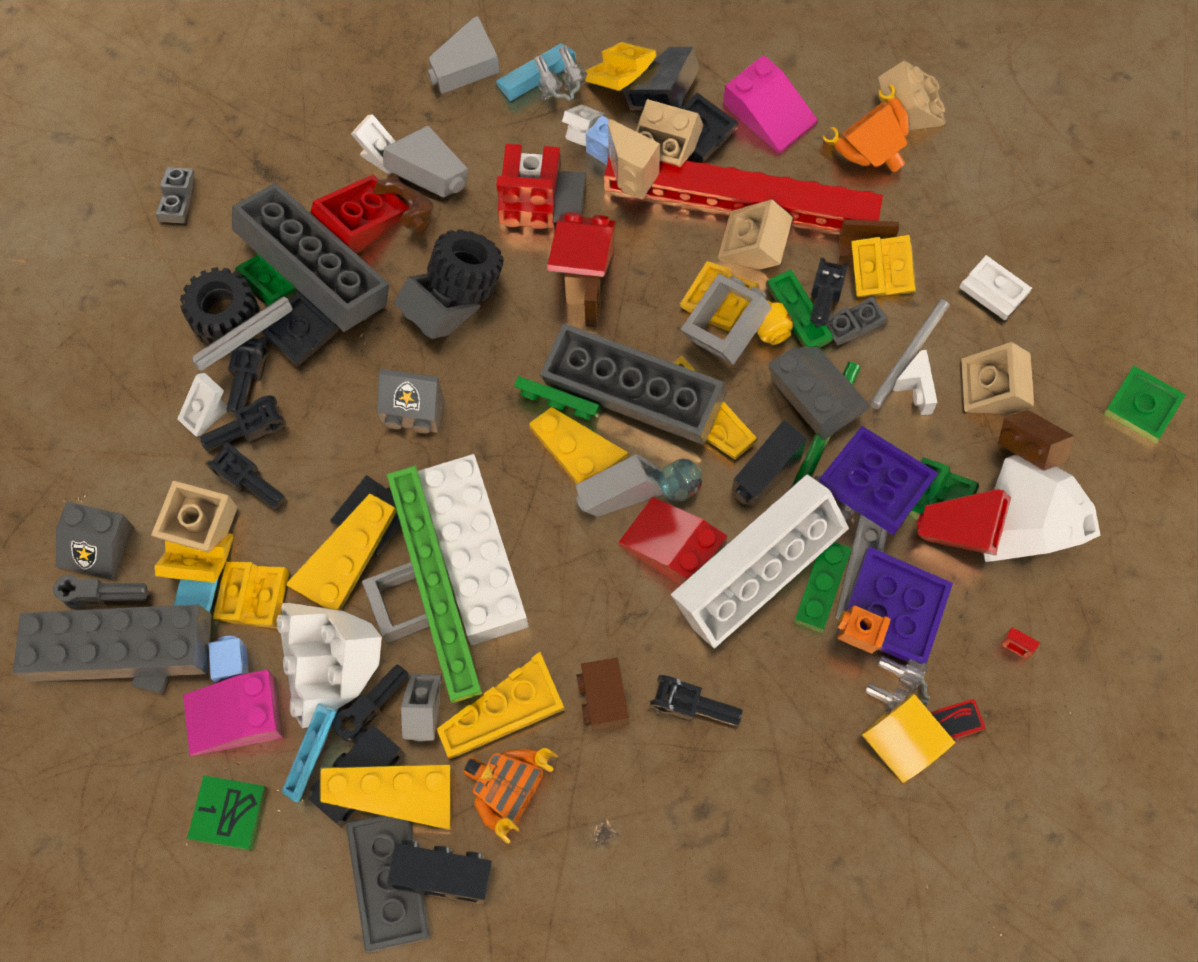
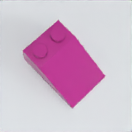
[723,55,818,154]
[183,670,284,756]

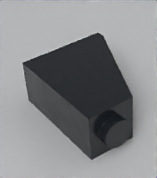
[622,47,700,110]
[732,420,807,508]

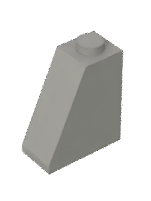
[427,16,500,94]
[383,126,468,198]
[575,454,669,517]

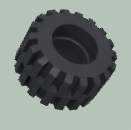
[427,229,504,303]
[180,267,259,344]

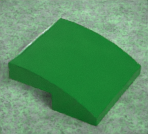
[235,253,297,306]
[909,457,979,520]

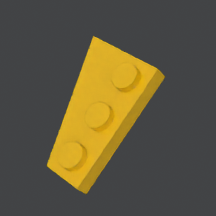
[529,407,629,484]

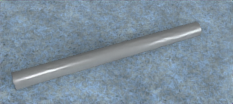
[869,299,949,409]

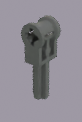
[53,575,148,610]

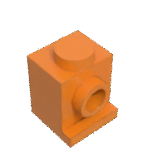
[837,605,891,653]

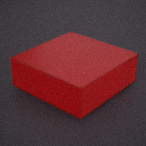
[1000,627,1040,659]

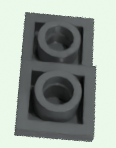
[156,167,194,223]
[553,171,587,222]
[826,296,888,345]

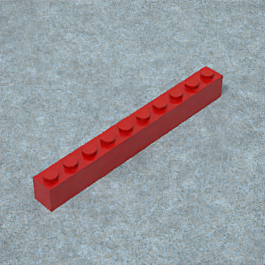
[604,158,883,232]

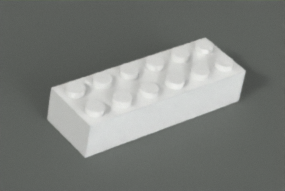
[418,454,529,646]
[671,475,849,649]

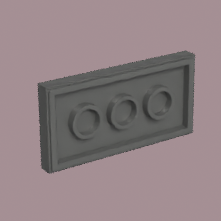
[345,815,431,953]

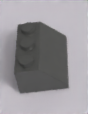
[768,347,870,440]

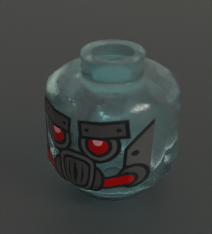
[658,458,702,502]

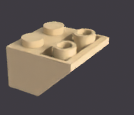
[878,60,946,130]
[636,99,703,167]

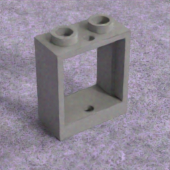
[680,274,772,365]
[362,562,457,643]

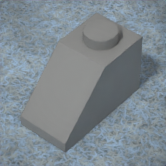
[401,674,441,742]

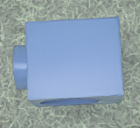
[586,115,610,165]
[209,636,249,683]

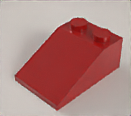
[310,174,409,254]
[547,212,616,277]
[618,497,728,586]

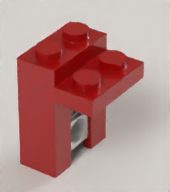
[496,144,561,229]

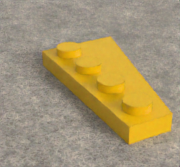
[673,356,757,460]
[286,494,397,611]
[437,652,565,760]
[320,764,450,830]

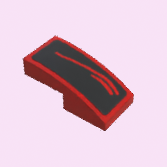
[930,699,987,740]

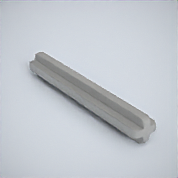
[191,297,293,371]

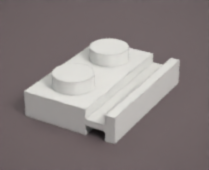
[959,255,1032,320]

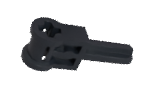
[810,257,848,328]
[226,337,269,415]
[200,395,286,451]
[205,442,285,509]
[334,664,409,743]
[649,675,743,726]

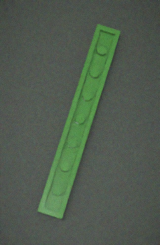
[387,466,482,703]

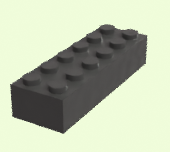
[232,183,389,332]
[540,323,727,445]
[13,604,212,682]

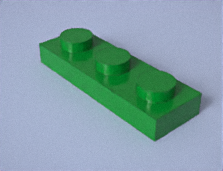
[766,269,833,348]
[514,376,603,421]
[794,542,852,633]

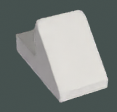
[562,105,606,146]
[351,114,396,174]
[893,350,938,415]
[177,373,227,437]

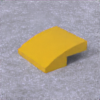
[583,42,656,91]
[851,235,916,297]
[680,261,759,332]
[155,533,233,583]
[213,561,290,628]
[861,693,956,783]

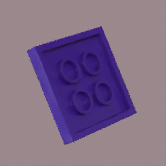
[818,426,938,535]
[837,547,953,668]

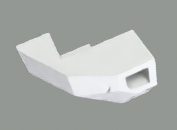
[984,455,1101,562]
[277,603,382,728]

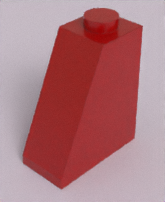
[917,489,1011,556]

